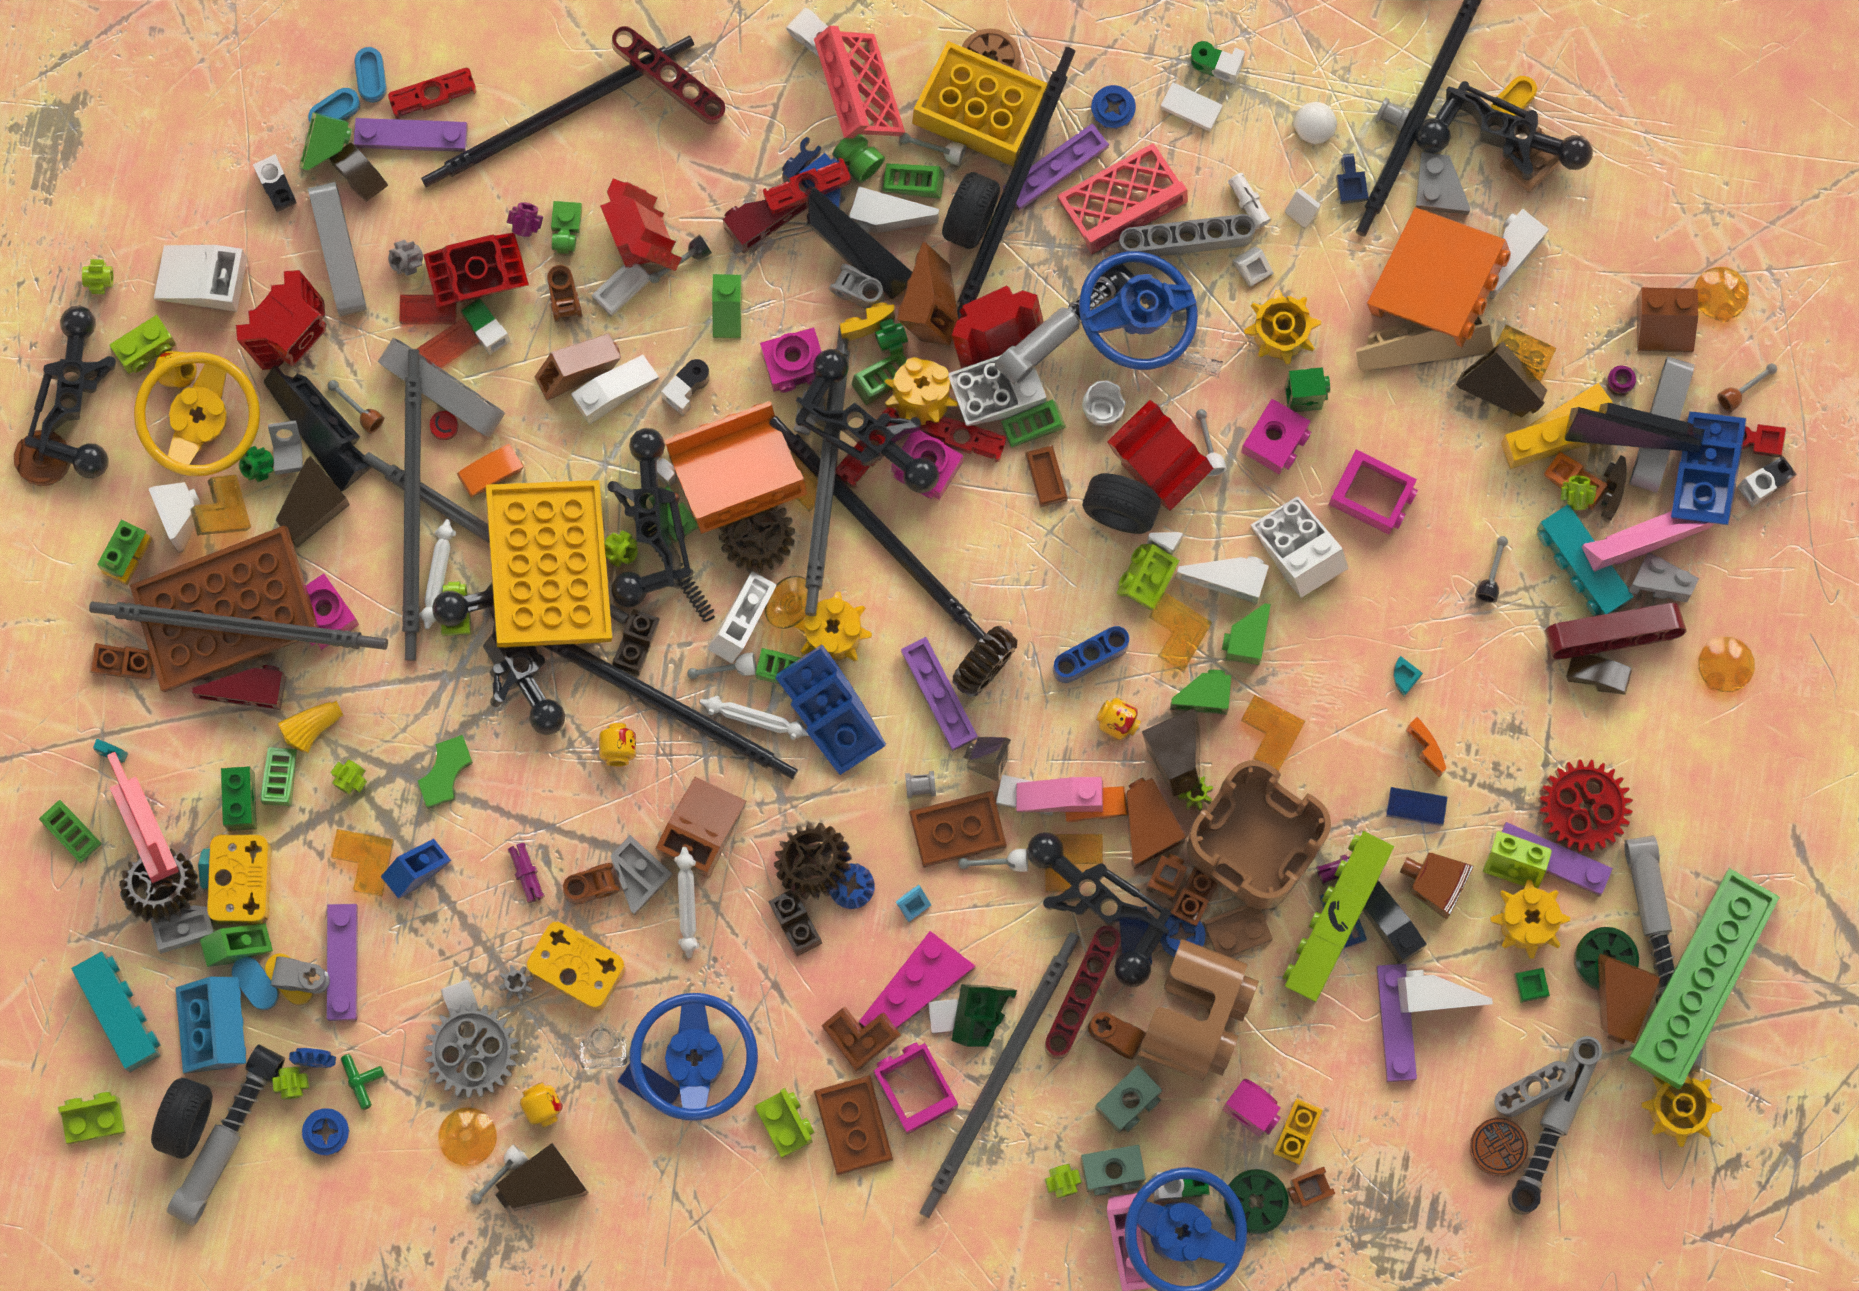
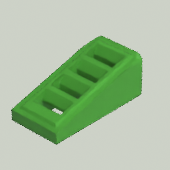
[883,163,945,198]
[852,352,907,405]
[1001,399,1066,447]
[756,648,800,684]
[261,747,297,806]
[39,800,102,863]

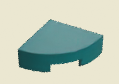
[1393,656,1423,697]
[93,739,128,763]
[198,849,210,889]

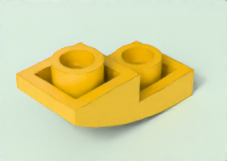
[840,303,895,341]
[1273,1098,1323,1165]

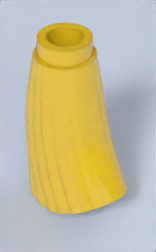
[277,701,344,753]

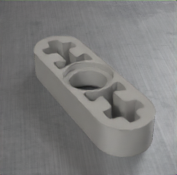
[1494,1061,1575,1117]

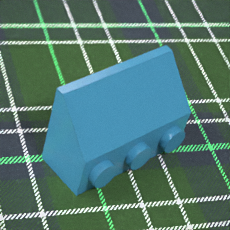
[175,977,246,1073]

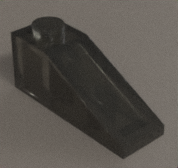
[964,737,1011,782]

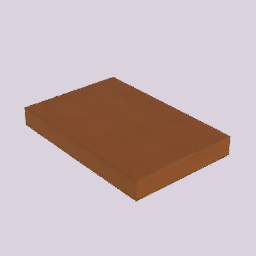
[909,790,1007,868]
[814,1075,893,1176]

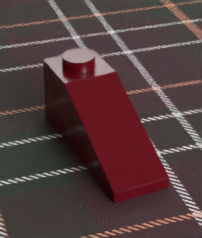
[722,200,808,253]
[192,665,286,711]

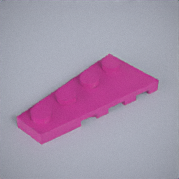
[859,931,976,1029]

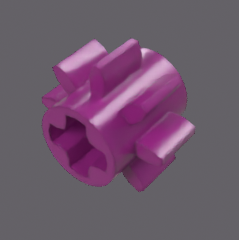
[507,202,543,237]

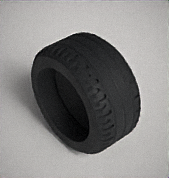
[942,172,1000,249]
[1082,473,1161,534]
[151,1078,213,1159]

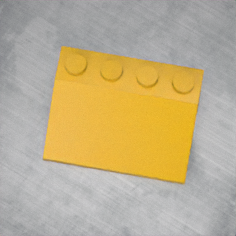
[912,41,1047,167]

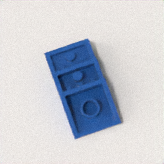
[1671,411,1747,525]
[775,645,886,775]

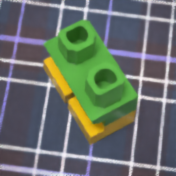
[97,519,153,585]

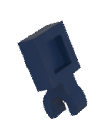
[782,137,821,183]
[1336,153,1369,204]

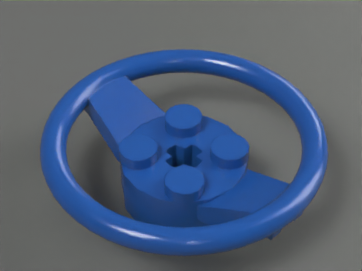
[1079,251,1198,370]
[629,993,758,1121]
[1125,1167,1247,1291]

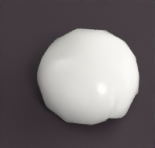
[1293,101,1337,144]
[1082,380,1126,427]

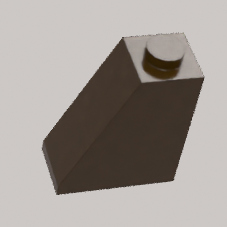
[1456,341,1547,418]
[276,456,350,547]
[1142,708,1200,796]
[495,1143,589,1211]

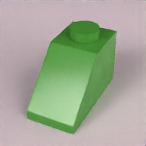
[299,112,351,170]
[712,274,742,338]
[1222,603,1271,665]
[1170,669,1231,715]
[200,923,273,967]

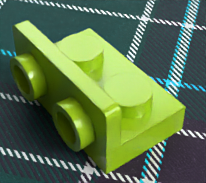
[109,315,176,374]
[1117,544,1180,610]
[1483,831,1552,888]
[755,1088,815,1158]
[58,1092,126,1144]

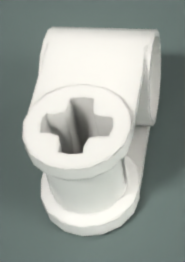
[786,7,828,57]

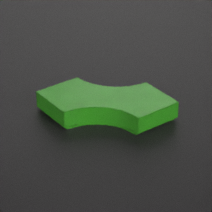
[417,735,473,809]

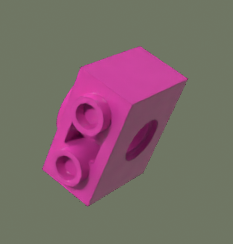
[760,327,821,393]
[1241,399,1312,475]
[891,430,963,500]
[306,573,359,650]
[1222,1078,1281,1138]

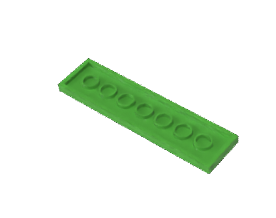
[1627,868,1780,1089]

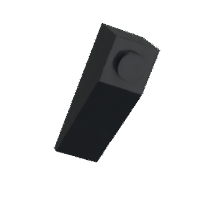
[1363,880,1427,964]

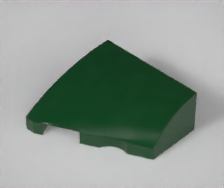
[951,984,1017,1047]

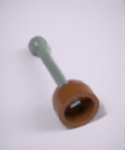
[1717,363,1777,412]
[328,380,385,434]

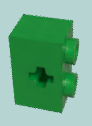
[1285,367,1330,412]
[221,766,257,831]

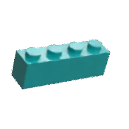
[1537,504,1634,616]
[71,951,161,1072]

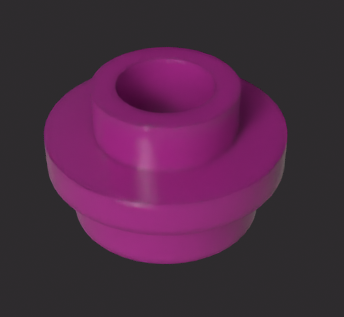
[1608,365,1636,394]

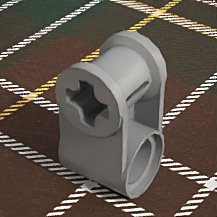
[829,264,884,309]
[270,957,330,994]

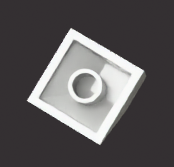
[149,482,201,553]

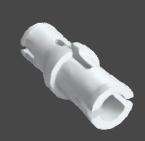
[1227,173,1271,229]

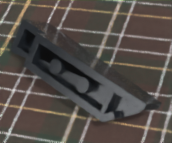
[805,187,912,299]
[264,366,372,491]
[1565,403,1705,452]

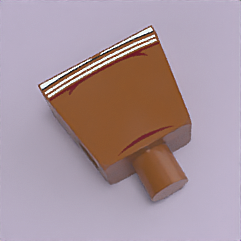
[1400,853,1474,919]

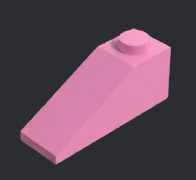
[1016,777,1103,812]
[1107,1193,1151,1291]

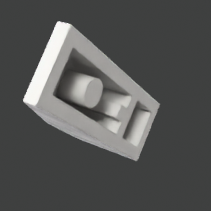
[849,187,939,234]
[1489,209,1549,299]
[571,355,659,425]
[1176,556,1269,604]
[708,571,776,663]
[1397,970,1493,1013]

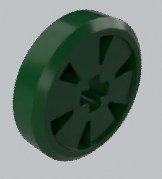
[1574,927,1639,991]
[1224,1169,1289,1235]

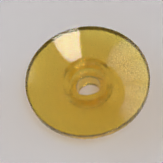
[765,576,808,629]
[438,1107,497,1166]

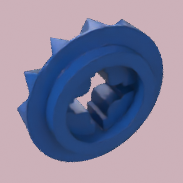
[1091,85,1136,129]
[829,863,875,909]
[1160,915,1205,958]
[289,1048,336,1068]
[302,1108,350,1156]

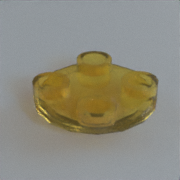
[1694,267,1749,322]
[1698,637,1755,692]

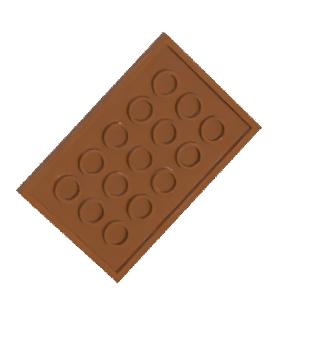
[129,526,319,692]

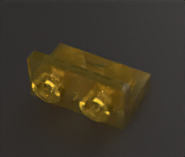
[1495,324,1557,382]

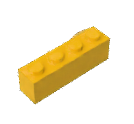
[1501,383,1613,469]

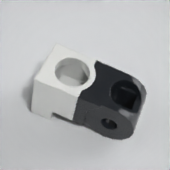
[253,154,297,212]
[661,359,710,416]
[1737,456,1797,507]

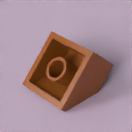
[1636,287,1698,352]

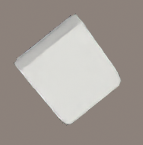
[1285,188,1321,228]
[1232,247,1274,288]
[1147,532,1183,555]
[441,980,479,1013]
[929,999,958,1034]

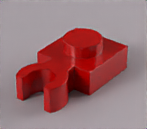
[1742,424,1786,457]

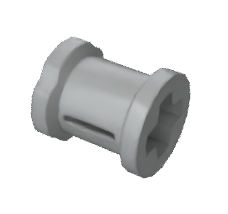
[1375,97,1411,131]
[905,771,936,799]

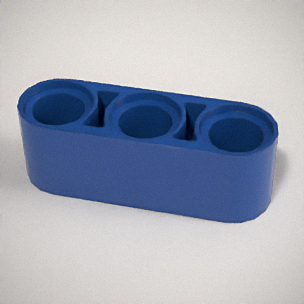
[1053,626,1129,683]

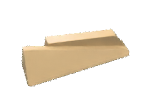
[1356,314,1493,371]

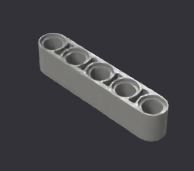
[308,182,367,317]
[1118,214,1256,257]
[378,338,505,437]
[1629,356,1695,493]

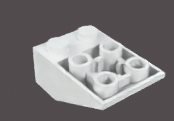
[154,245,247,312]
[949,355,1046,426]
[1251,496,1349,598]

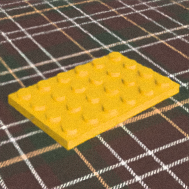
[485,480,612,647]

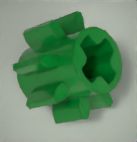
[875,318,908,355]
[239,446,274,482]

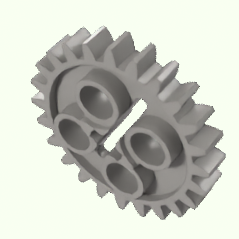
[424,1003,520,1098]

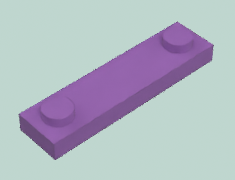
[354,118,468,152]
[1003,123,1109,211]
[901,637,978,751]
[1502,822,1613,896]
[327,904,358,1021]
[1376,964,1417,1082]

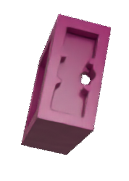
[1328,449,1418,535]
[874,1042,958,1135]

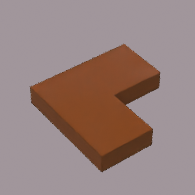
[821,1007,902,1072]

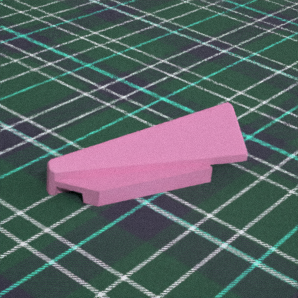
[1582,511,1714,571]

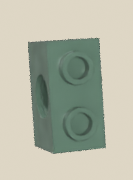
[1095,1065,1162,1133]
[1081,1145,1146,1196]

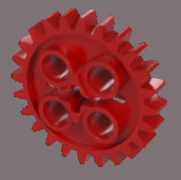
[1538,759,1633,853]

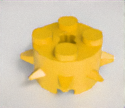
[1244,290,1321,365]
[885,357,958,425]
[794,591,872,662]
[1490,880,1570,959]
[1641,1076,1722,1147]

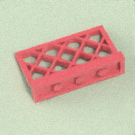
[814,25,905,139]
[1057,143,1188,254]
[107,752,179,883]

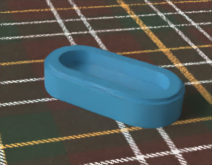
[354,47,387,103]
[308,88,360,123]
[232,957,279,1010]

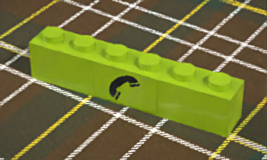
[1282,831,1395,1002]

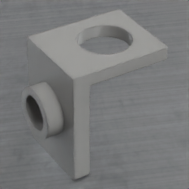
[268,421,303,475]

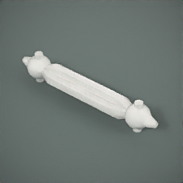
[419,519,456,629]
[700,696,809,740]
[674,847,699,958]

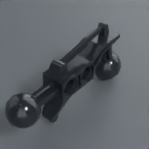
[1415,81,1593,180]
[25,305,116,478]
[795,349,940,493]
[607,428,693,608]
[432,582,565,735]
[1027,832,1171,987]

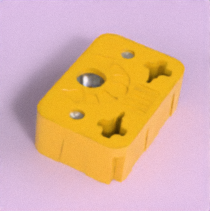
[207,835,272,925]
[527,921,626,1011]

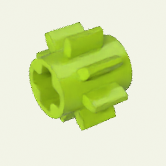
[82,259,114,294]
[1560,475,1596,510]
[604,530,638,567]
[330,759,367,795]
[1178,776,1213,811]
[272,1067,309,1100]
[1045,1164,1082,1199]

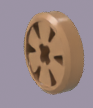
[962,28,1021,71]

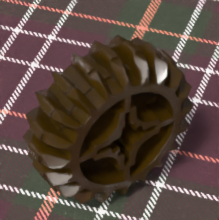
[719,505,795,573]
[952,626,1018,697]
[774,822,852,900]
[119,848,199,924]

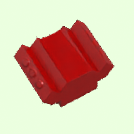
[600,178,682,271]
[423,233,529,307]
[236,270,327,370]
[952,285,1044,369]
[1107,400,1214,511]

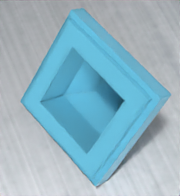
[896,885,931,922]

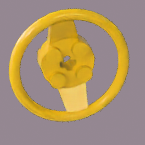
[134,352,260,476]

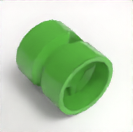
[832,134,885,183]

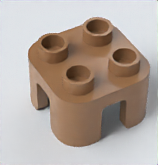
[1187,760,1331,910]
[1138,939,1259,1081]

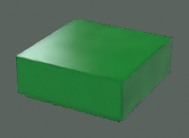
[1514,968,1550,1003]

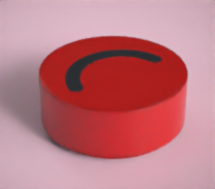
[429,411,459,440]

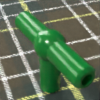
[340,1054,385,1110]

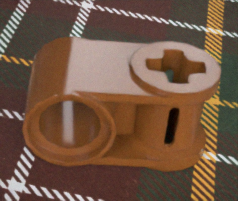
[547,265,583,322]
[563,863,621,905]
[1088,1012,1146,1060]

